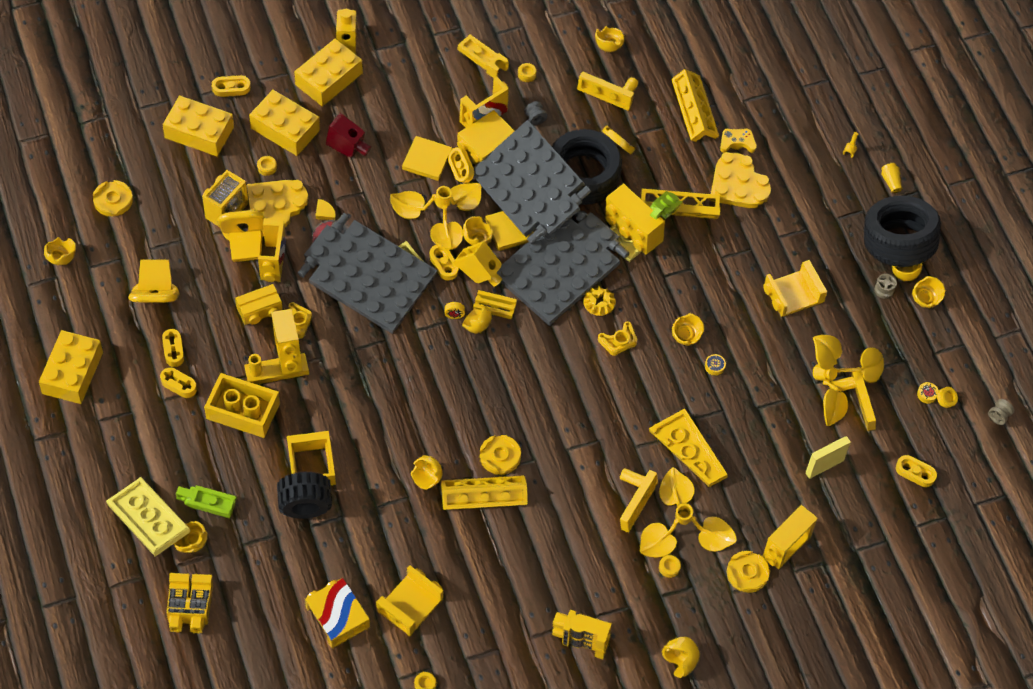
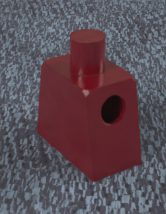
[325,113,371,158]

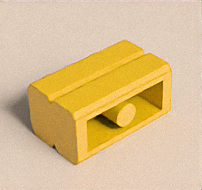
[235,284,283,325]

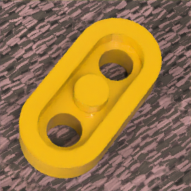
[212,76,251,97]
[448,147,474,183]
[430,245,458,281]
[896,455,937,487]

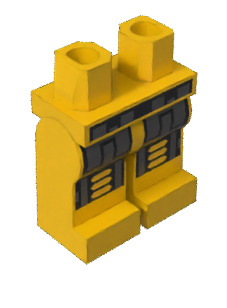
[166,573,213,633]
[552,610,612,659]

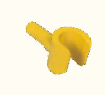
[843,132,858,158]

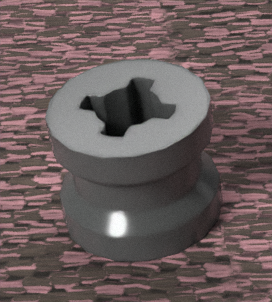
[524,101,548,125]

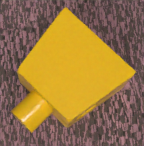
[336,9,357,54]
[453,241,502,287]

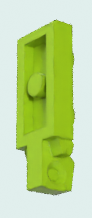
[650,191,682,219]
[176,485,237,518]

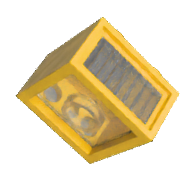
[202,170,248,227]

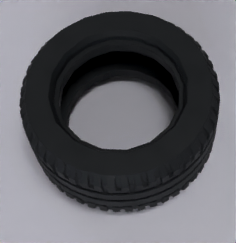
[552,129,622,205]
[864,196,941,267]

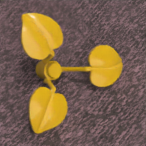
[390,183,482,250]
[813,335,884,426]
[640,467,737,558]

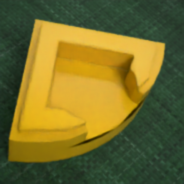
[316,199,336,221]

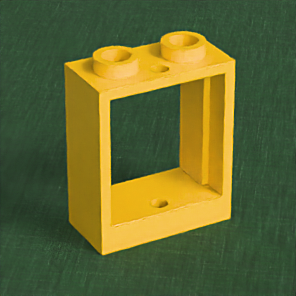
[271,309,303,374]
[287,431,336,485]
[763,505,818,569]

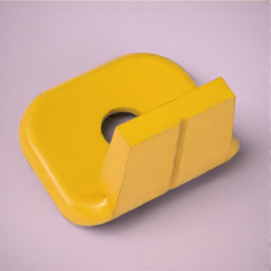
[217,210,265,262]
[128,259,179,303]

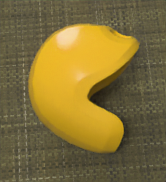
[662,637,700,678]

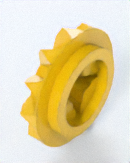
[584,286,616,316]

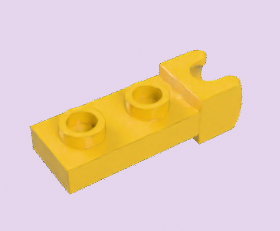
[458,34,509,78]

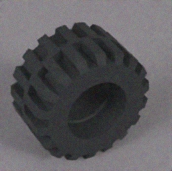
[277,472,332,519]

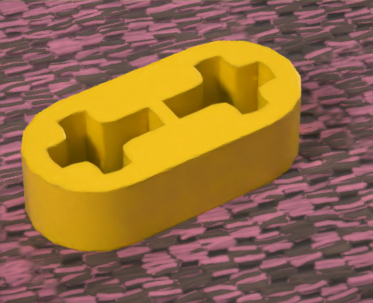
[162,329,184,367]
[160,368,197,398]

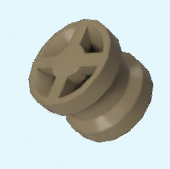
[874,274,897,299]
[988,399,1015,425]

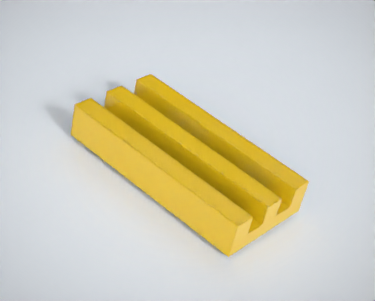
[473,290,517,320]

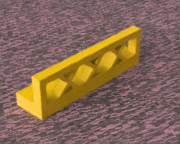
[671,69,719,142]
[641,189,720,219]
[441,476,527,510]

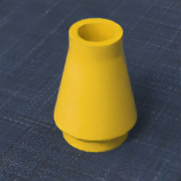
[881,163,903,193]

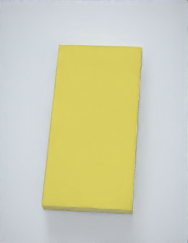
[106,477,190,557]

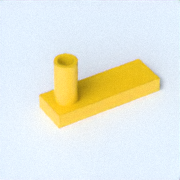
[577,71,638,111]
[244,353,309,384]
[829,367,876,431]
[620,468,658,533]

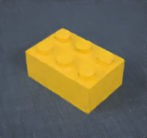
[294,39,363,107]
[249,90,320,156]
[162,95,234,157]
[605,183,665,255]
[39,330,103,404]
[204,373,280,438]

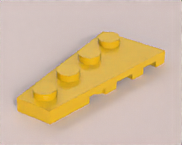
[649,409,727,487]

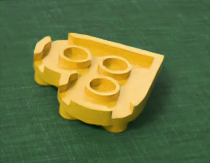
[710,152,771,208]
[247,180,308,228]

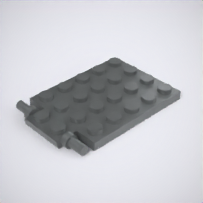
[474,120,592,244]
[497,210,630,326]
[297,213,438,334]

